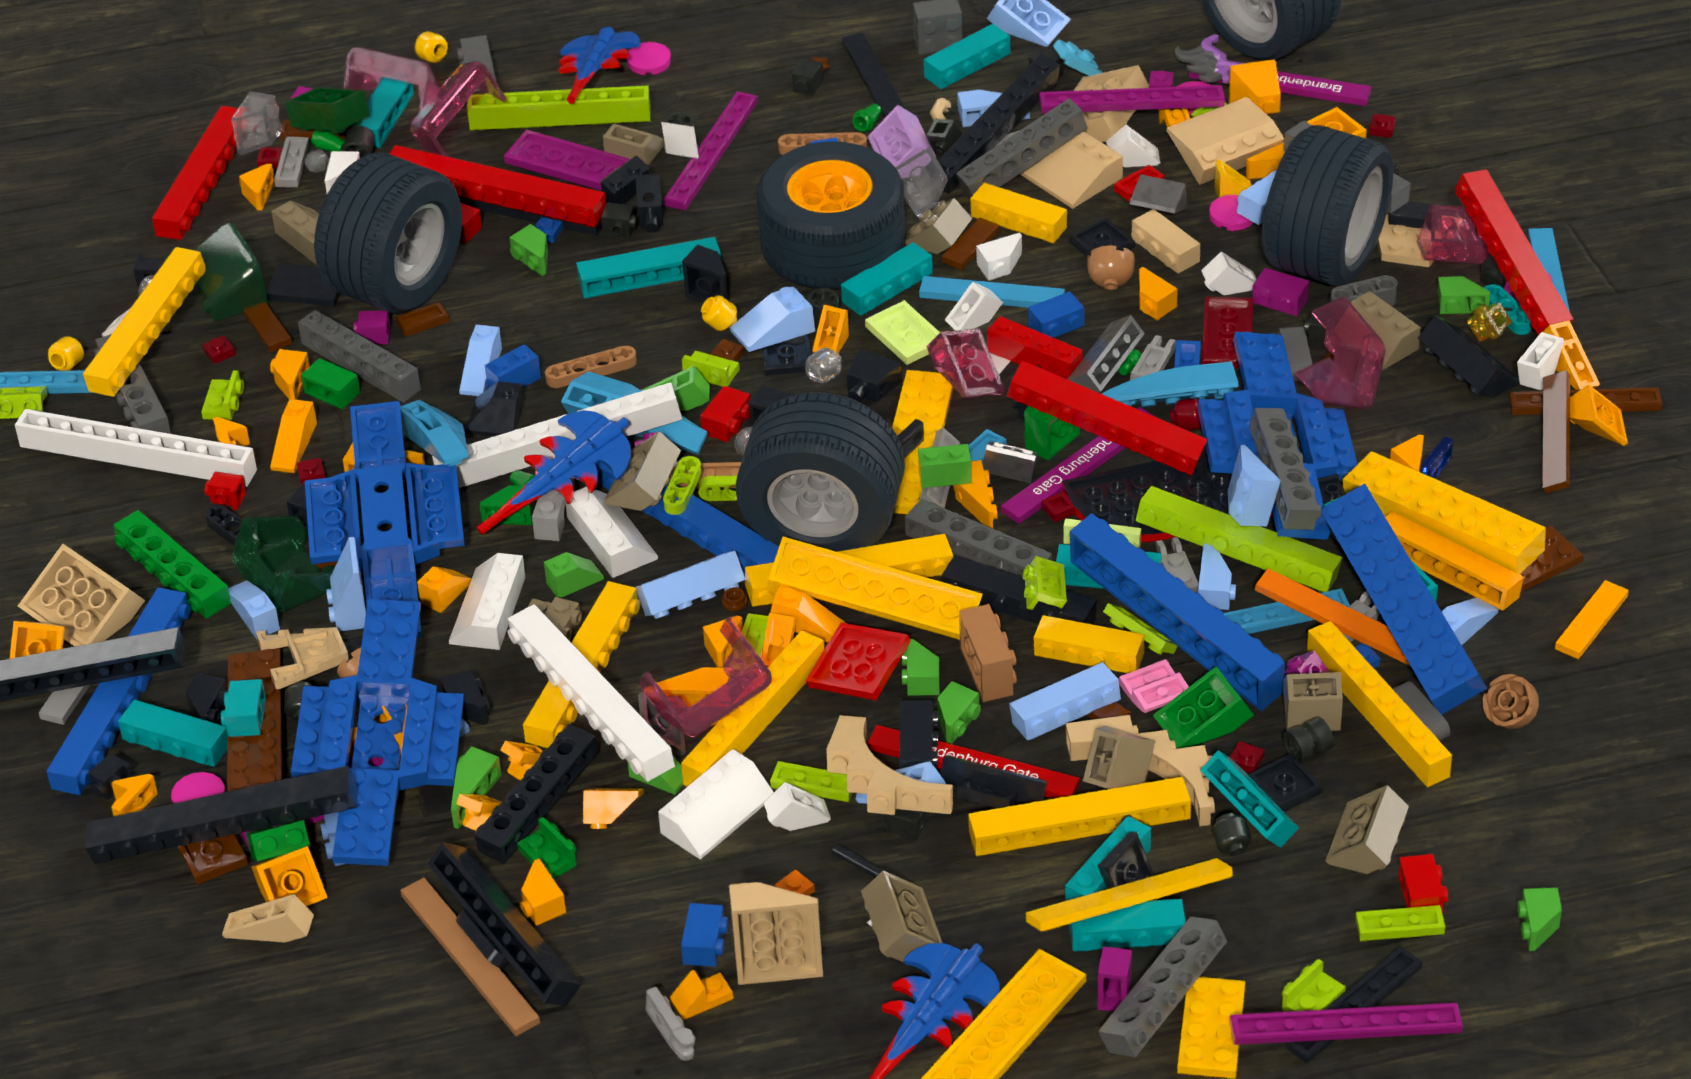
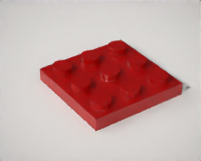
[806,623,911,700]

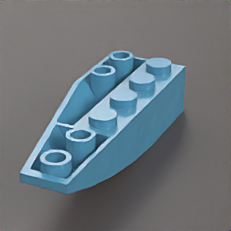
[1102,362,1239,408]
[561,371,708,455]
[400,400,469,466]

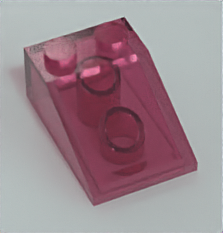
[926,328,1005,398]

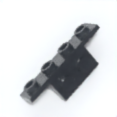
[941,755,1047,809]

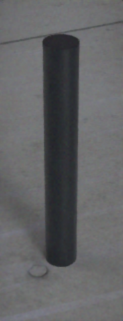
[832,844,891,878]

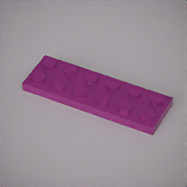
[504,130,646,190]

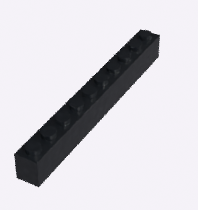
[85,766,357,864]

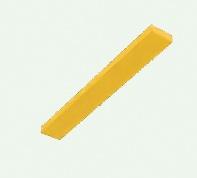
[1026,858,1233,932]

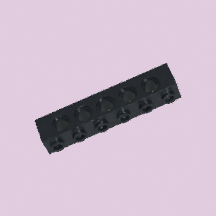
[474,724,599,865]

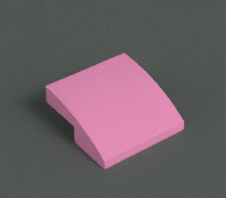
[1119,659,1189,713]

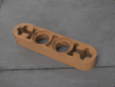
[778,132,867,155]
[545,346,637,388]

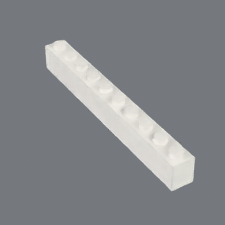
[432,382,682,488]
[15,409,257,486]
[507,604,675,782]

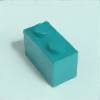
[221,679,266,737]

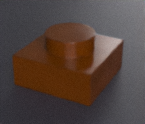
[711,339,744,362]

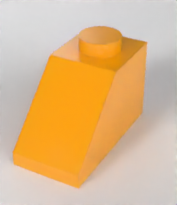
[1139,267,1178,320]
[270,349,310,400]
[417,566,472,613]
[520,859,566,926]

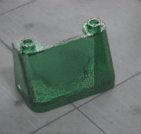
[192,222,268,321]
[233,516,335,614]

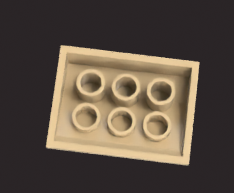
[1074,65,1149,142]
[1167,97,1284,185]
[1020,131,1123,209]
[18,544,145,646]
[729,882,823,985]

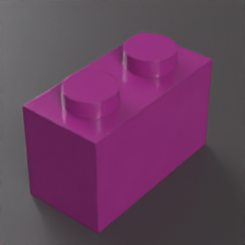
[1253,268,1309,316]
[1098,947,1132,1012]

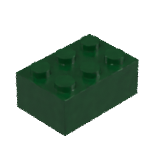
[285,87,370,133]

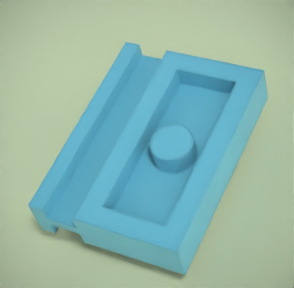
[1054,39,1102,76]

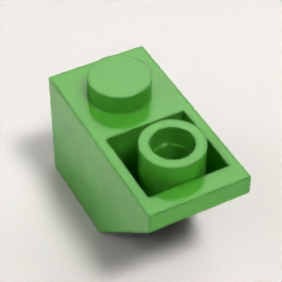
[509,224,548,276]
[1437,276,1490,314]
[902,639,940,695]
[938,681,981,744]
[1517,888,1562,951]

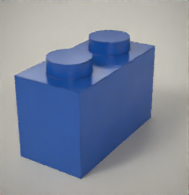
[1028,291,1084,338]
[485,344,541,388]
[681,903,729,967]

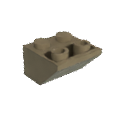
[603,124,665,166]
[905,198,972,254]
[1282,672,1343,731]
[1083,726,1156,789]

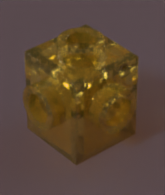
[1467,302,1512,341]

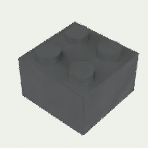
[913,0,962,55]

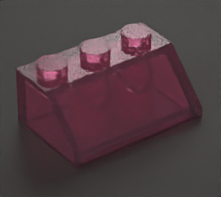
[1417,205,1491,264]

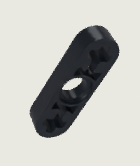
[205,505,261,553]
[456,908,509,969]

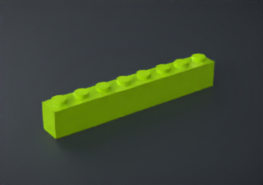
[467,86,651,130]
[1136,486,1342,592]

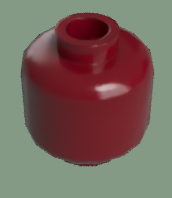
[1170,398,1201,431]

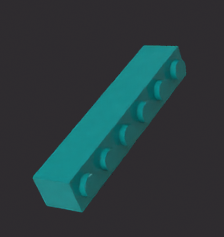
[576,237,722,298]

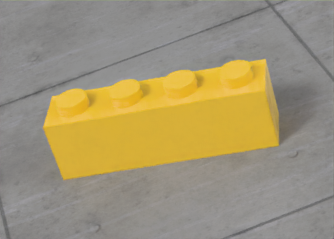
[971,183,1067,243]
[1034,615,1144,673]

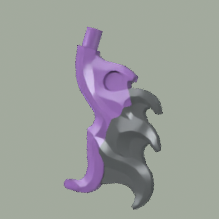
[1175,34,1246,83]

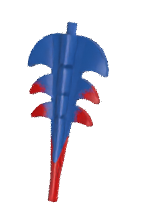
[558,27,640,104]
[476,410,631,535]
[869,943,1000,1079]

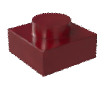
[1369,114,1396,138]
[257,147,283,169]
[202,335,236,364]
[296,458,325,486]
[1042,491,1075,522]
[1230,741,1264,773]

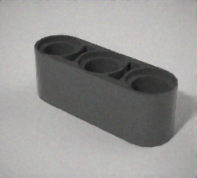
[1330,275,1398,318]
[1278,326,1313,382]
[1392,681,1450,741]

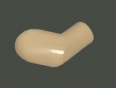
[930,98,951,120]

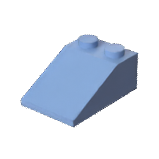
[987,0,1071,47]
[730,286,815,352]
[1227,445,1281,526]
[326,537,366,632]

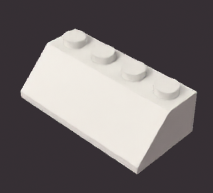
[565,487,658,578]
[449,553,525,650]
[658,749,774,860]

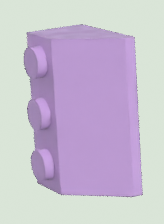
[868,105,936,177]

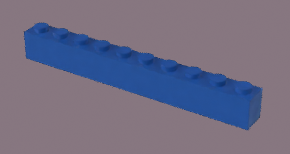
[595,462,779,572]
[47,587,191,796]

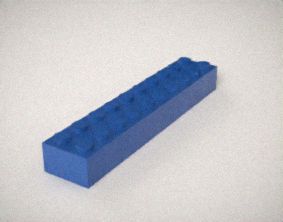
[1321,483,1487,715]
[1070,513,1285,712]

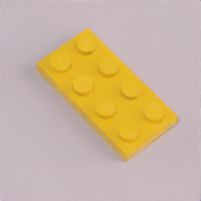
[1177,977,1245,1079]

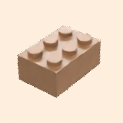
[959,604,1017,702]

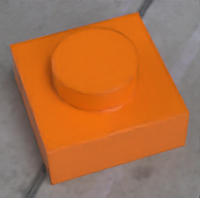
[775,869,815,896]

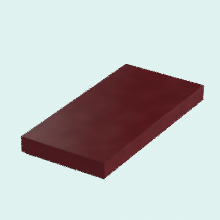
[1202,297,1253,368]

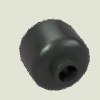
[284,682,312,723]
[1212,813,1252,856]

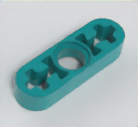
[1484,284,1532,335]

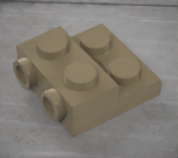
[527,597,582,641]

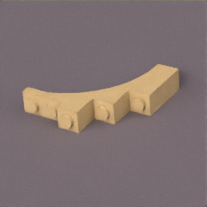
[827,715,953,815]
[1066,715,1215,826]

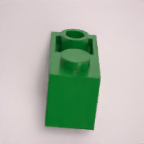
[480,485,536,525]

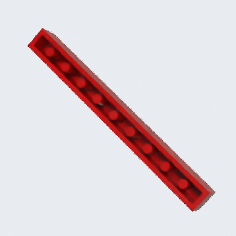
[389,145,606,227]

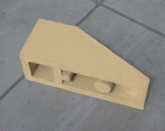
[222,894,314,942]

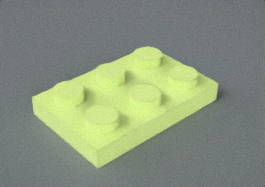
[865,300,947,365]

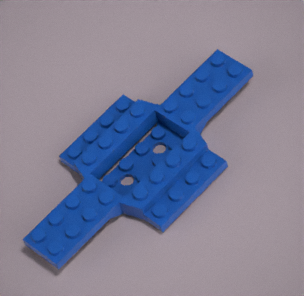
[1197,332,1358,540]
[305,401,465,638]
[291,599,464,866]

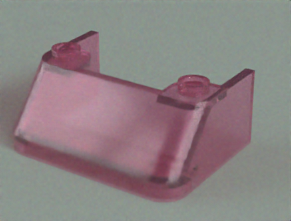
[343,47,441,131]
[411,61,506,157]
[1296,296,1386,409]
[639,617,772,737]

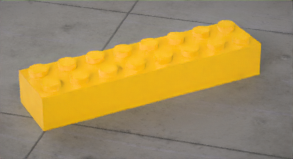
[1343,451,1546,575]

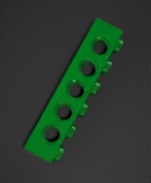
[113,510,231,619]

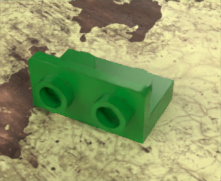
[517,817,577,879]

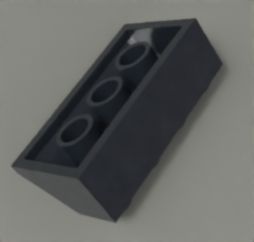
[1418,315,1520,398]

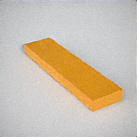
[1555,580,1629,659]

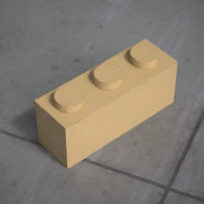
[1131,209,1200,274]

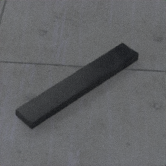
[842,33,906,119]
[1285,947,1423,1064]

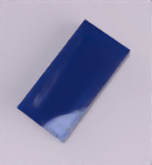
[1420,436,1453,479]

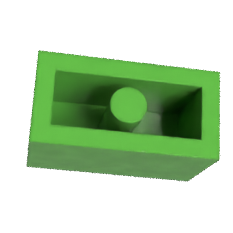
[918,444,972,488]

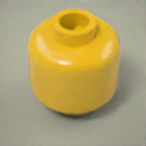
[415,32,448,63]
[701,296,737,331]
[48,336,84,371]

